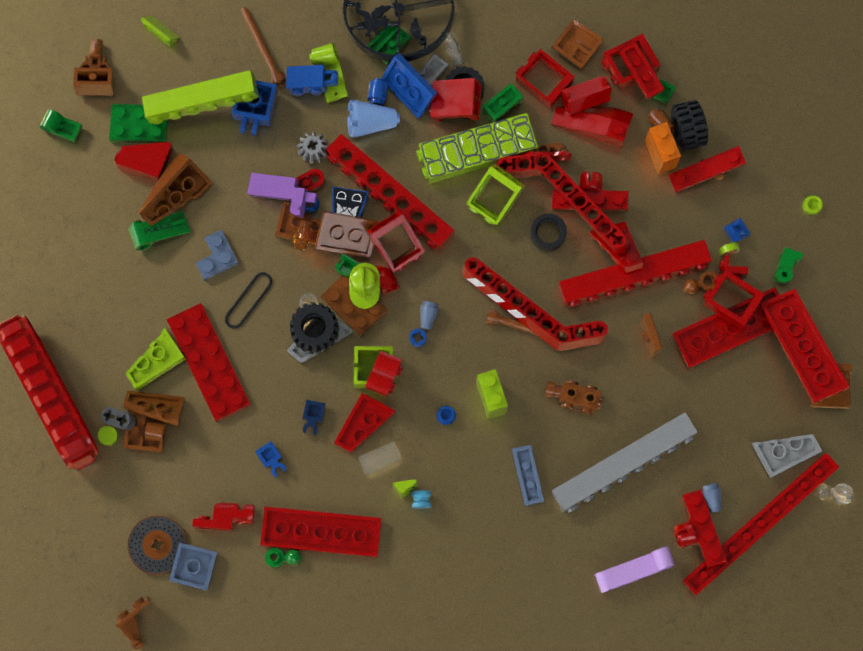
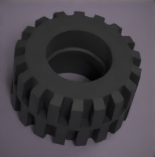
[671,99,708,151]
[290,302,339,354]

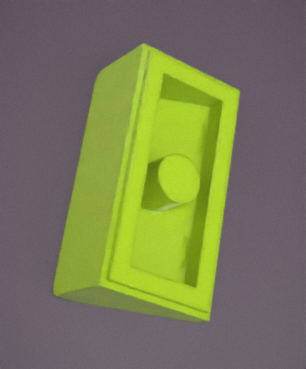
[141,16,179,47]
[393,479,417,499]

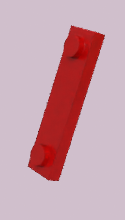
[669,146,746,193]

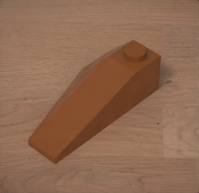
[138,153,212,226]

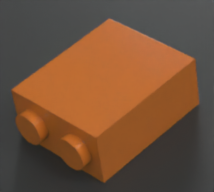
[645,122,681,176]

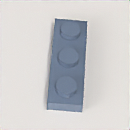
[512,445,544,506]

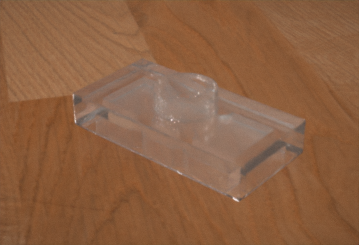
[358,442,401,475]

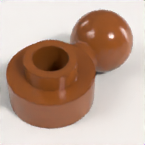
[684,271,717,294]

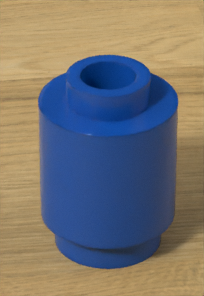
[367,78,388,106]

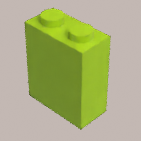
[476,369,508,419]

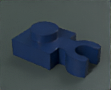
[302,400,326,436]

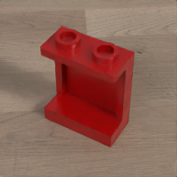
[429,78,481,122]

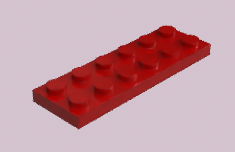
[672,287,779,369]
[760,289,850,405]
[166,303,251,422]
[260,506,382,558]

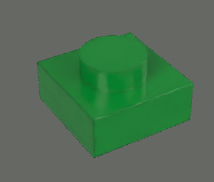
[653,78,676,105]

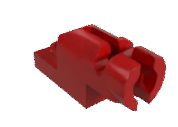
[192,502,255,532]

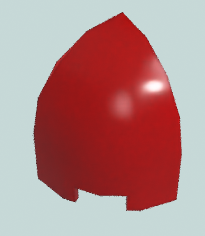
[375,265,400,295]

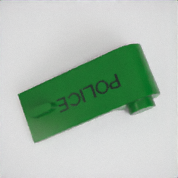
[128,211,191,251]

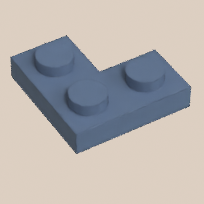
[196,230,239,281]

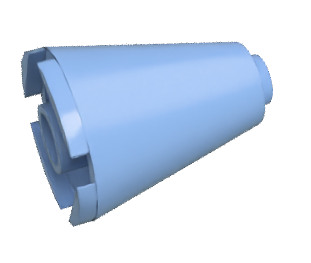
[347,100,400,138]

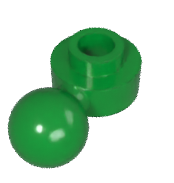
[265,548,301,568]

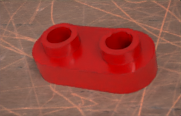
[297,169,325,193]

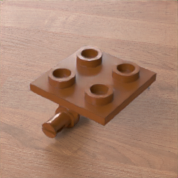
[115,596,150,649]

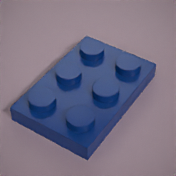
[381,53,437,118]

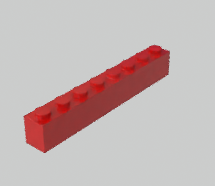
[558,239,712,308]

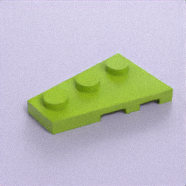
[125,328,186,391]

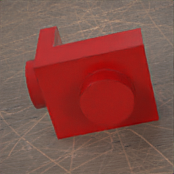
[719,255,748,280]

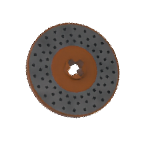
[127,516,187,575]

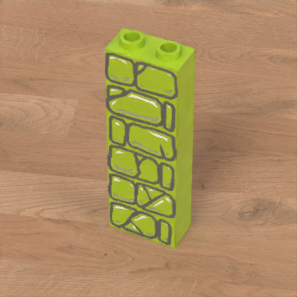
[416,113,538,184]

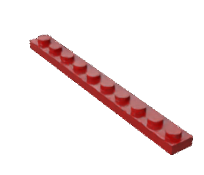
[682,453,839,596]

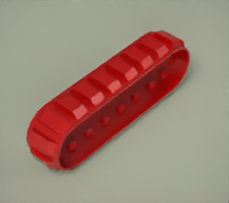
[0,315,100,470]

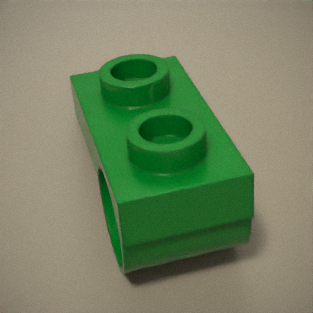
[40,109,83,143]

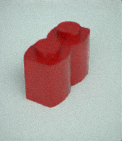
[365,350,404,397]

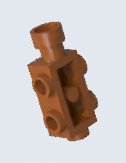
[544,380,603,415]

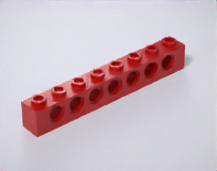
[326,134,455,251]

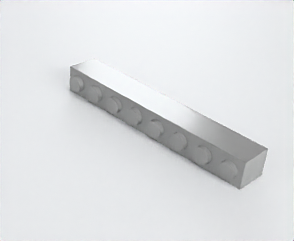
[551,412,697,513]

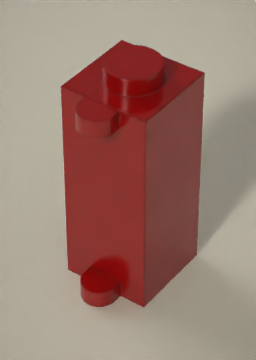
[561,76,612,115]

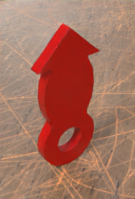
[521,151,572,163]

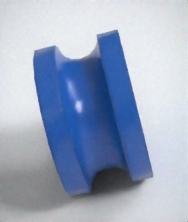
[409,329,427,347]

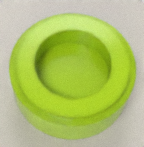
[803,195,823,215]
[98,426,118,446]

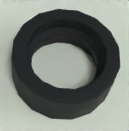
[530,213,567,251]

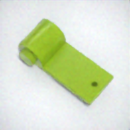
[309,42,349,103]

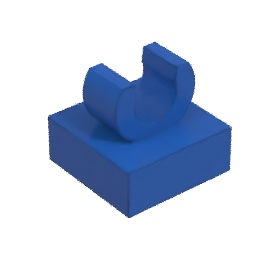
[724,218,750,243]

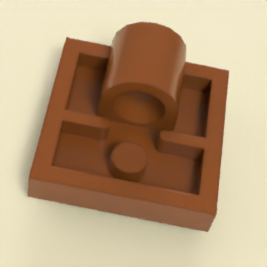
[123,410,167,453]

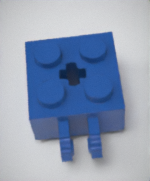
[232,80,278,136]

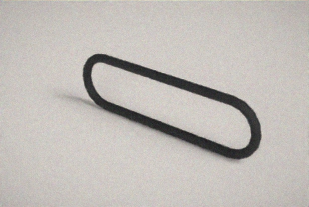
[225,272,272,328]

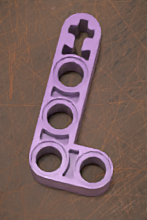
[595,546,675,593]

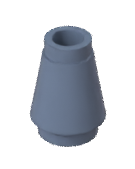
[420,301,439,330]
[702,483,722,512]

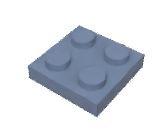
[169,542,217,591]

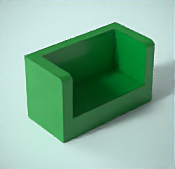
[482,83,523,123]

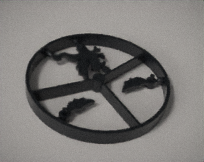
[343,0,455,62]

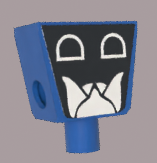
[332,187,369,217]

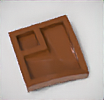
[551,20,604,70]

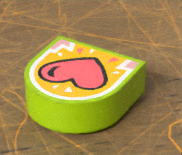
[719,242,740,257]

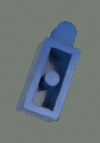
[286,65,338,96]

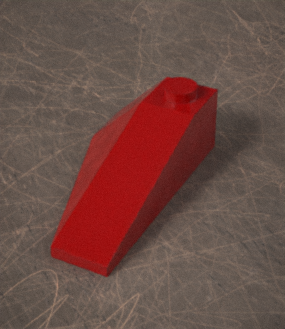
[551,107,634,148]

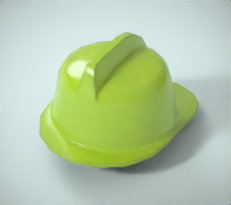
[349,263,380,309]

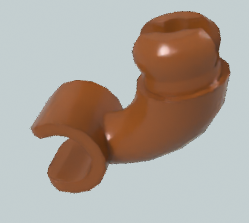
[539,143,569,152]

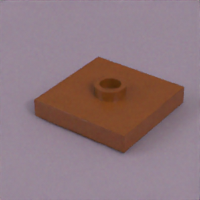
[639,313,662,359]

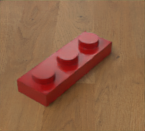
[619,42,664,100]

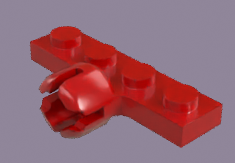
[552,171,629,211]
[674,489,727,569]

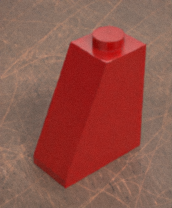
[115,142,174,182]

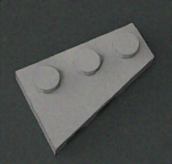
[287,317,353,364]
[752,434,822,478]

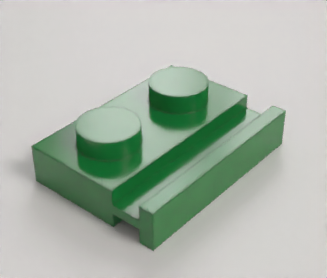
[367,21,412,65]

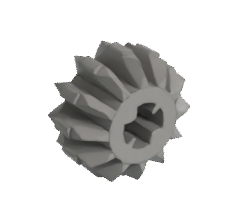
[297,131,328,164]

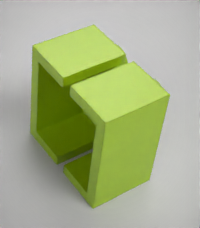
[354,346,393,389]

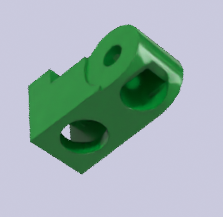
[774,247,803,286]

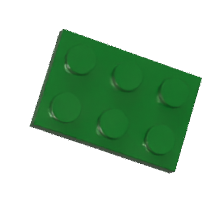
[109,104,168,143]

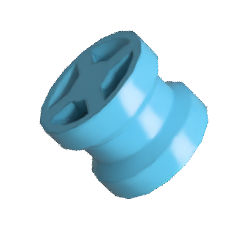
[412,491,431,509]

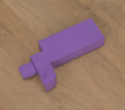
[247,173,317,218]

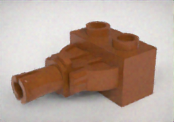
[73,39,115,96]

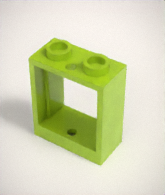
[466,164,526,225]

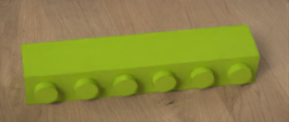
[142,70,259,124]

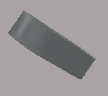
[101,407,136,431]

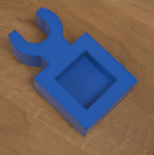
[255,441,287,478]

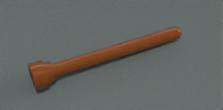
[242,8,286,87]
[485,308,565,341]

